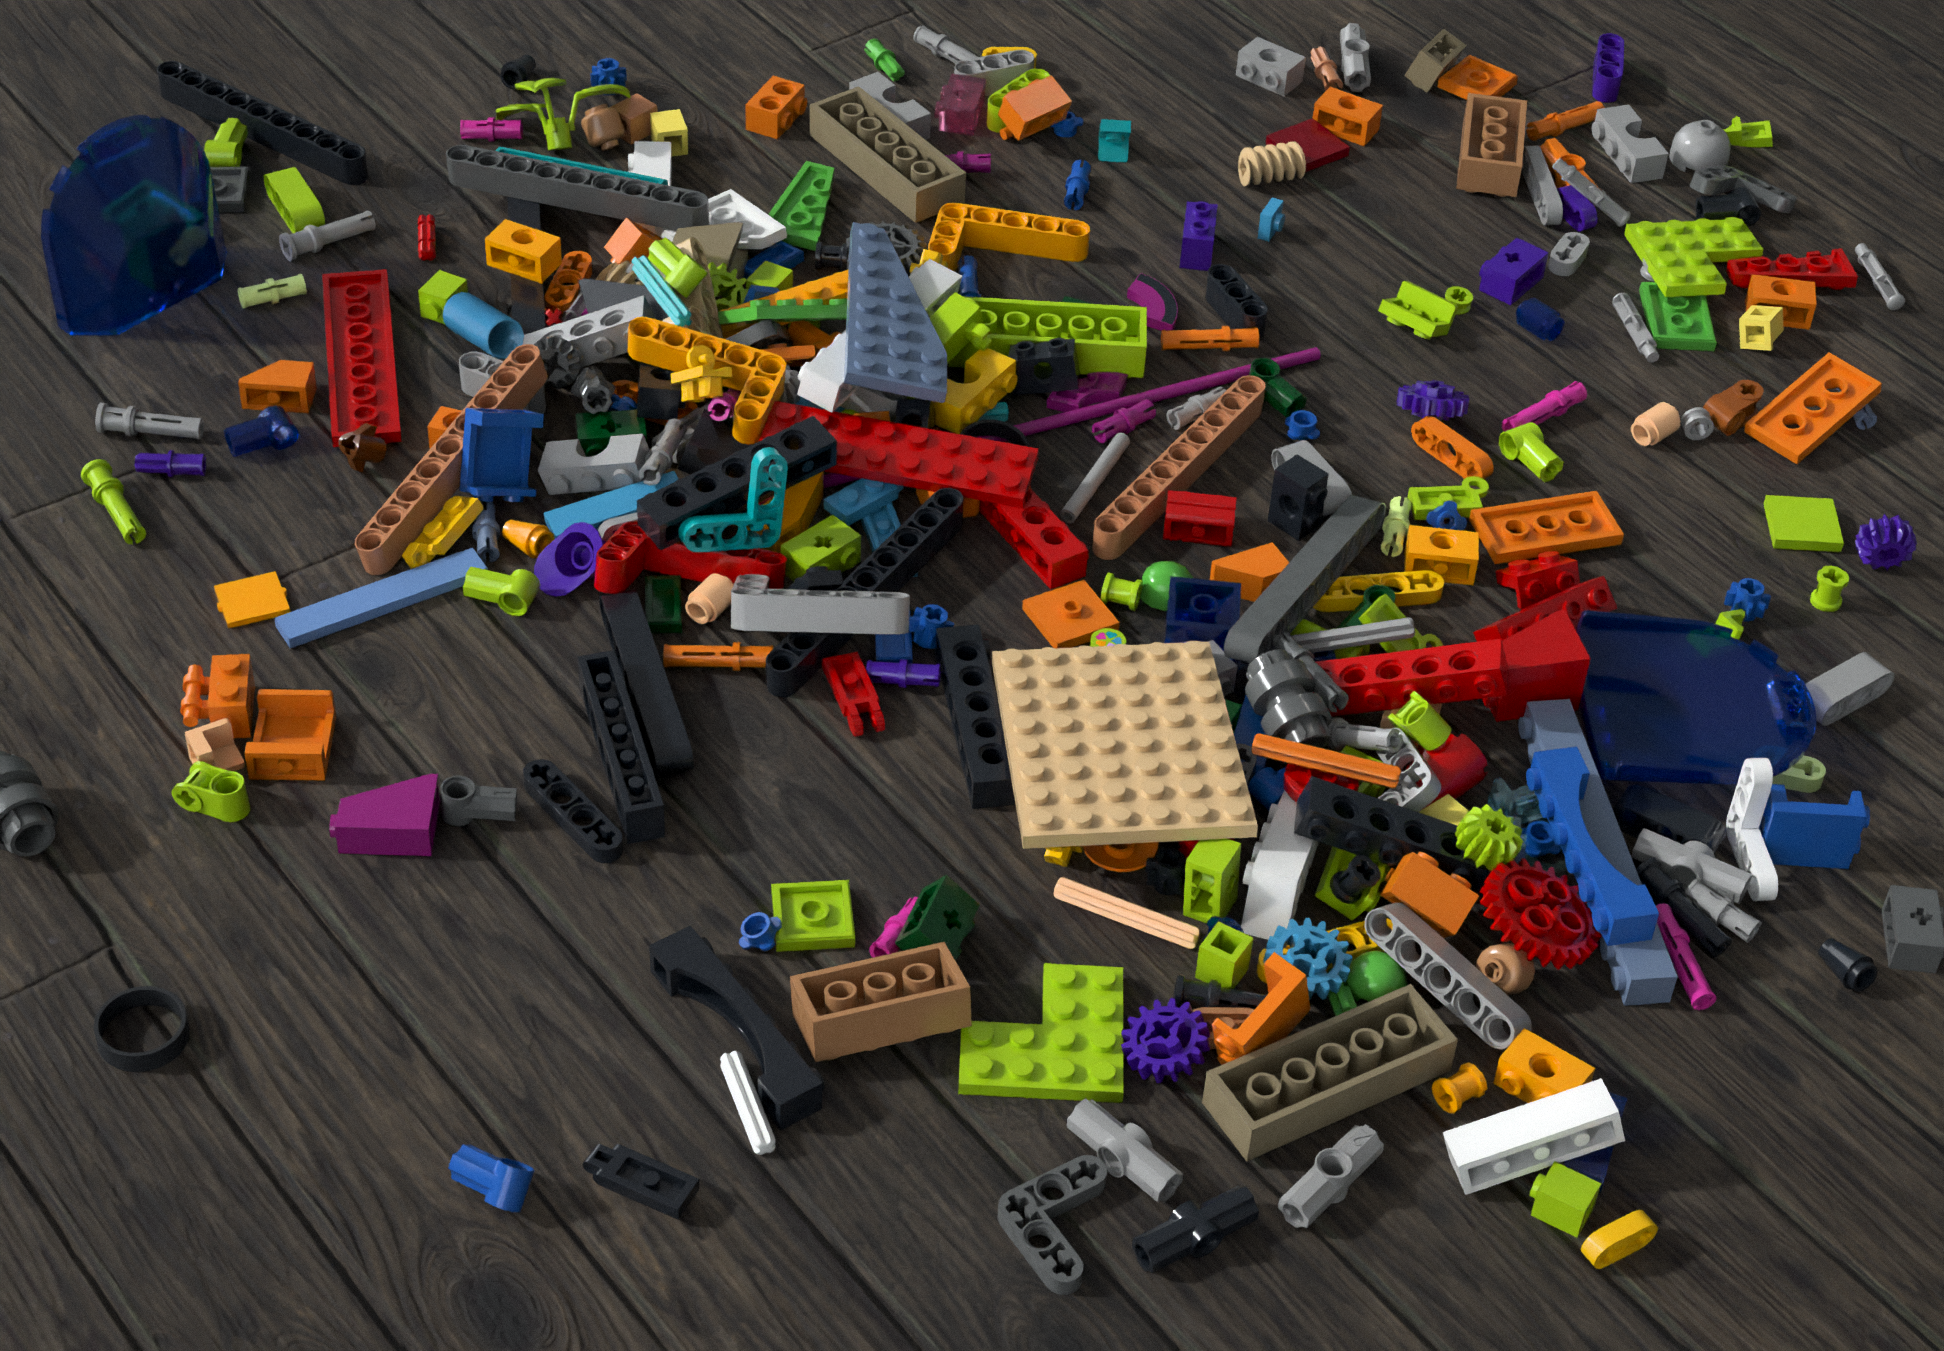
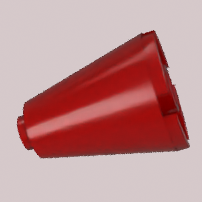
[1396,733,1488,809]

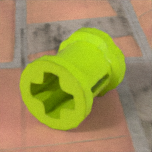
[1810,566,1849,612]
[1101,572,1143,611]

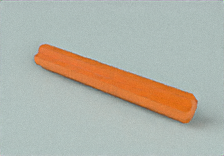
[1252,733,1401,789]

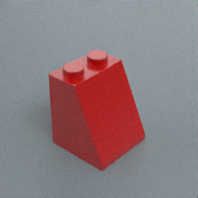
[1483,610,1591,722]

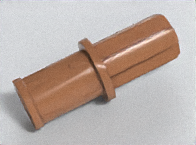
[1310,46,1343,91]

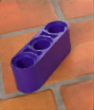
[1592,33,1624,103]

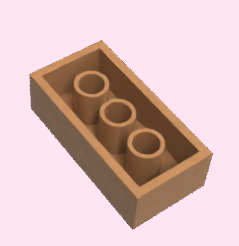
[1456,93,1527,197]
[790,942,972,1062]

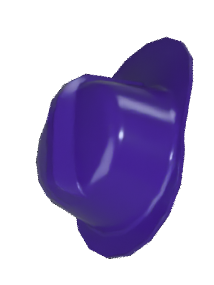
[534,522,606,597]

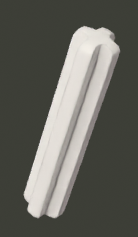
[720,1051,776,1155]

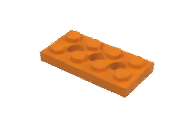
[1744,352,1882,464]
[1469,491,1624,564]

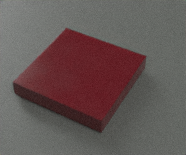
[1265,118,1350,172]

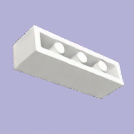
[628,141,672,235]
[1443,1078,1625,1195]

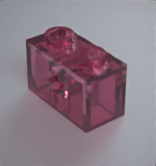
[934,74,986,136]

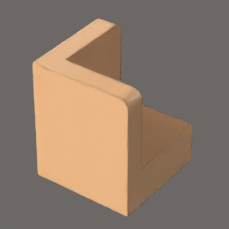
[185,718,245,774]

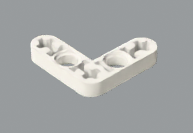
[1726,758,1778,901]

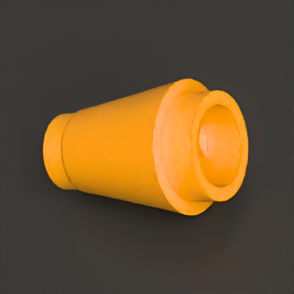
[502,520,554,558]

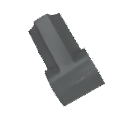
[441,775,517,826]

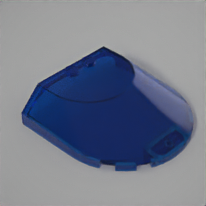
[41,115,227,335]
[1577,610,1816,784]

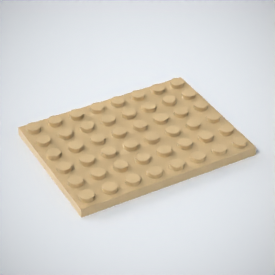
[992,641,1258,849]

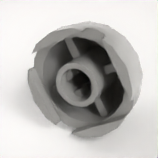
[1669,120,1731,172]

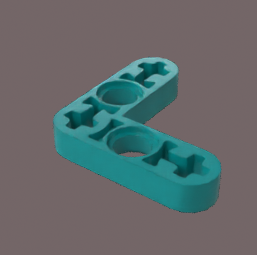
[678,447,788,552]

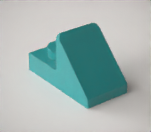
[1098,119,1131,162]

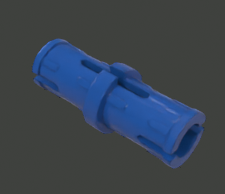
[1064,160,1091,210]

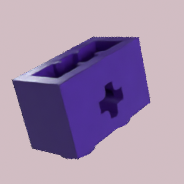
[1179,201,1218,271]
[1479,238,1549,305]

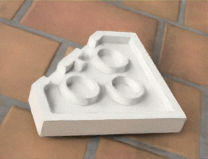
[655,189,787,249]

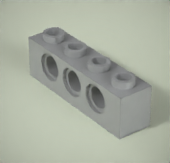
[523,295,656,374]

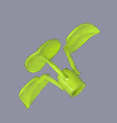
[496,78,631,151]

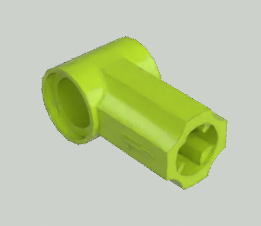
[204,118,248,167]
[648,237,708,298]
[1499,422,1564,482]
[463,566,541,616]

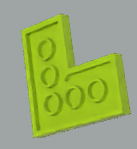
[1624,217,1763,297]
[958,963,1123,1103]

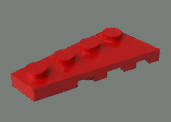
[1726,248,1858,290]

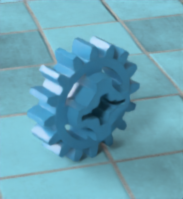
[1263,918,1352,1000]

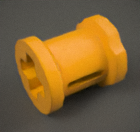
[1432,1062,1488,1113]

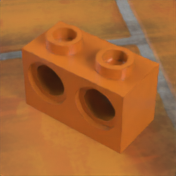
[745,75,807,139]

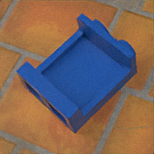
[459,408,544,502]
[1759,784,1870,869]

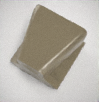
[672,222,748,297]

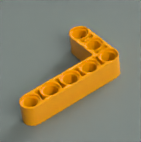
[928,203,1090,272]
[627,317,786,445]

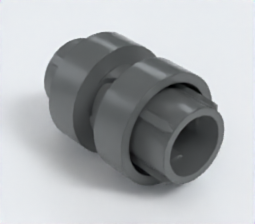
[1245,649,1332,748]
[0,751,59,856]

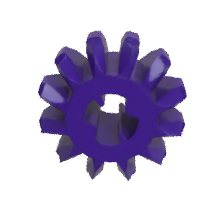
[1855,514,1917,571]

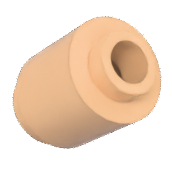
[1631,402,1680,446]
[685,574,734,624]

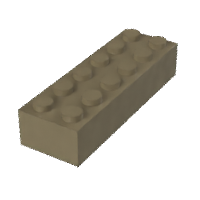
[810,86,966,223]
[1202,984,1458,1161]

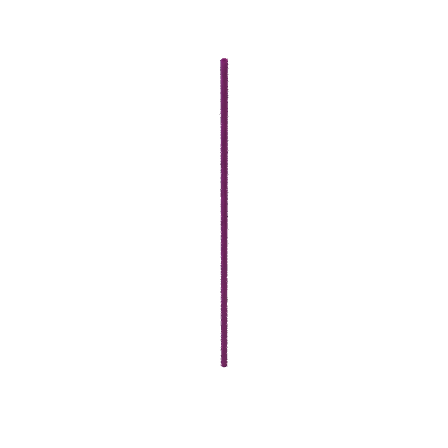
[608,347,1321,539]

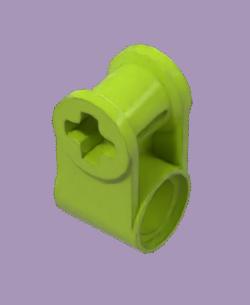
[1387,691,1451,751]
[172,761,250,822]

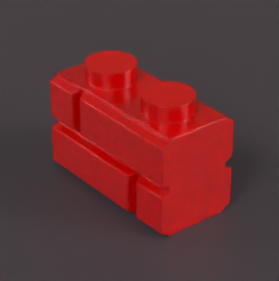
[1163,490,1237,547]

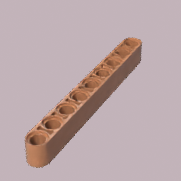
[355,344,547,575]
[1092,375,1266,560]

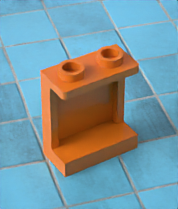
[244,689,336,781]
[1212,952,1311,1065]

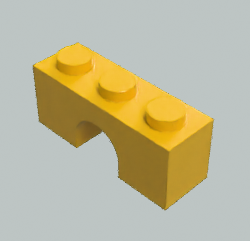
[931,348,1017,434]

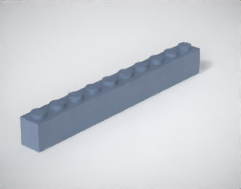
[1518,699,1678,1006]

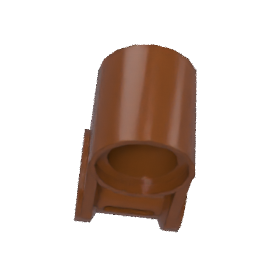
[1703,380,1764,436]

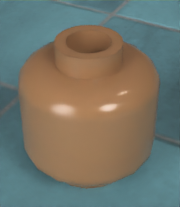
[581,104,625,151]
[1476,943,1535,995]

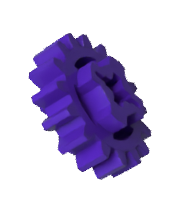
[1397,380,1469,421]
[1121,998,1211,1083]

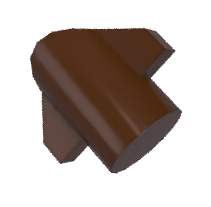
[339,423,387,472]

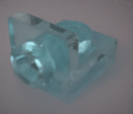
[1488,777,1543,826]

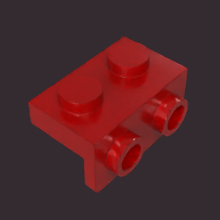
[1496,551,1580,609]

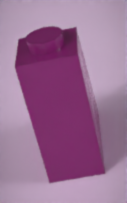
[329,774,441,856]

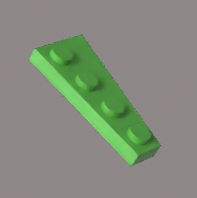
[768,161,834,251]
[718,298,847,325]

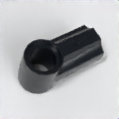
[1695,187,1761,227]

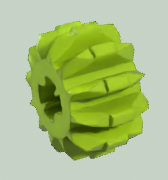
[1455,804,1524,871]

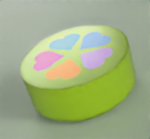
[1090,628,1126,647]

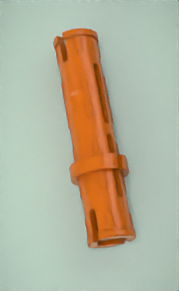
[1526,101,1605,141]
[1161,326,1259,351]
[663,642,774,671]

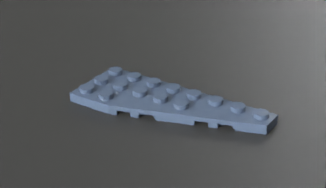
[844,222,947,403]

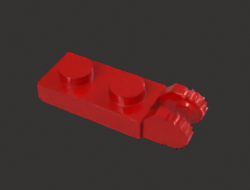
[822,652,885,737]

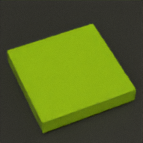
[1763,495,1844,552]
[771,880,856,952]

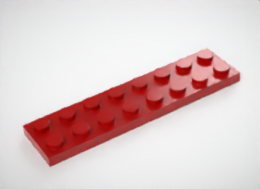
[322,269,402,447]
[759,401,1039,508]

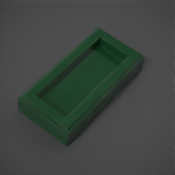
[645,575,682,633]

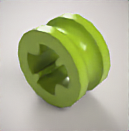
[1445,286,1473,315]

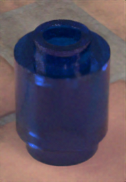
[1516,298,1565,341]

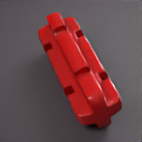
[418,214,436,261]
[545,307,563,327]

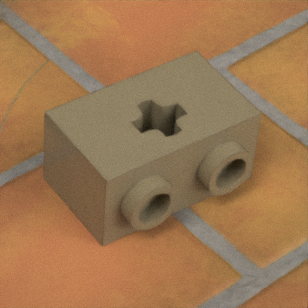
[1404,29,1467,93]

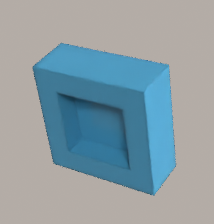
[1257,197,1285,242]

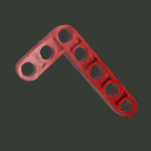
[594,521,787,594]

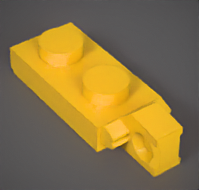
[402,496,483,569]

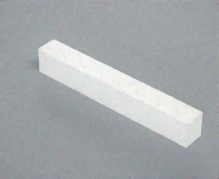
[797,259,963,413]

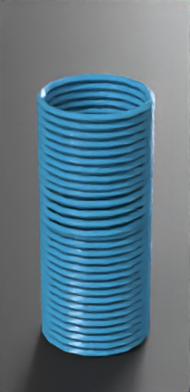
[443,292,524,359]

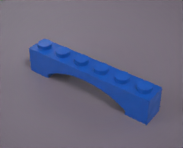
[1526,746,1659,946]

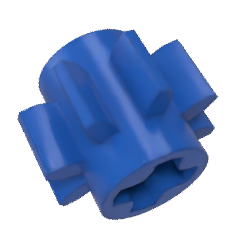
[590,58,627,96]
[1724,578,1771,622]
[909,604,954,649]

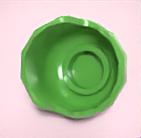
[1141,561,1194,611]
[1347,951,1408,1002]

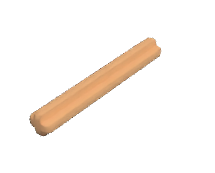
[1054,877,1201,950]

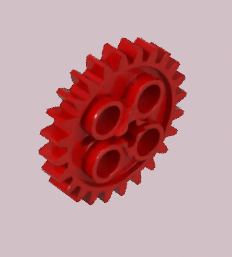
[1480,858,1602,970]

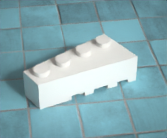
[1240,791,1319,940]

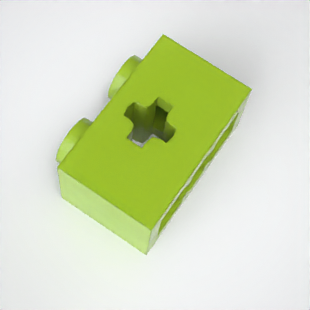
[781,515,861,582]
[1183,839,1241,926]

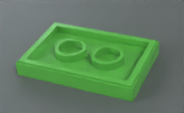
[1639,282,1717,351]

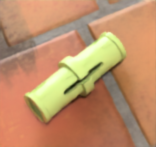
[238,274,307,309]
[1381,496,1412,557]

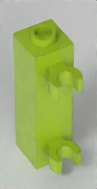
[907,292,992,400]

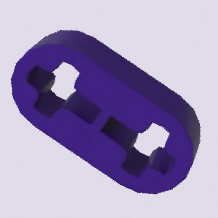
[1557,185,1598,231]

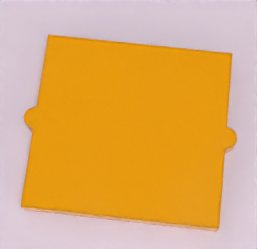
[214,571,290,629]

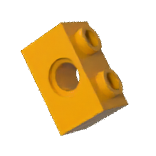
[485,219,562,284]
[1404,525,1479,586]
[1493,1028,1595,1103]

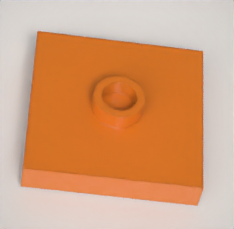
[1437,55,1518,100]
[760,343,815,367]
[1022,580,1120,648]

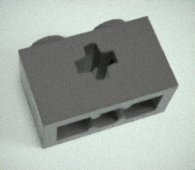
[1881,885,1944,974]

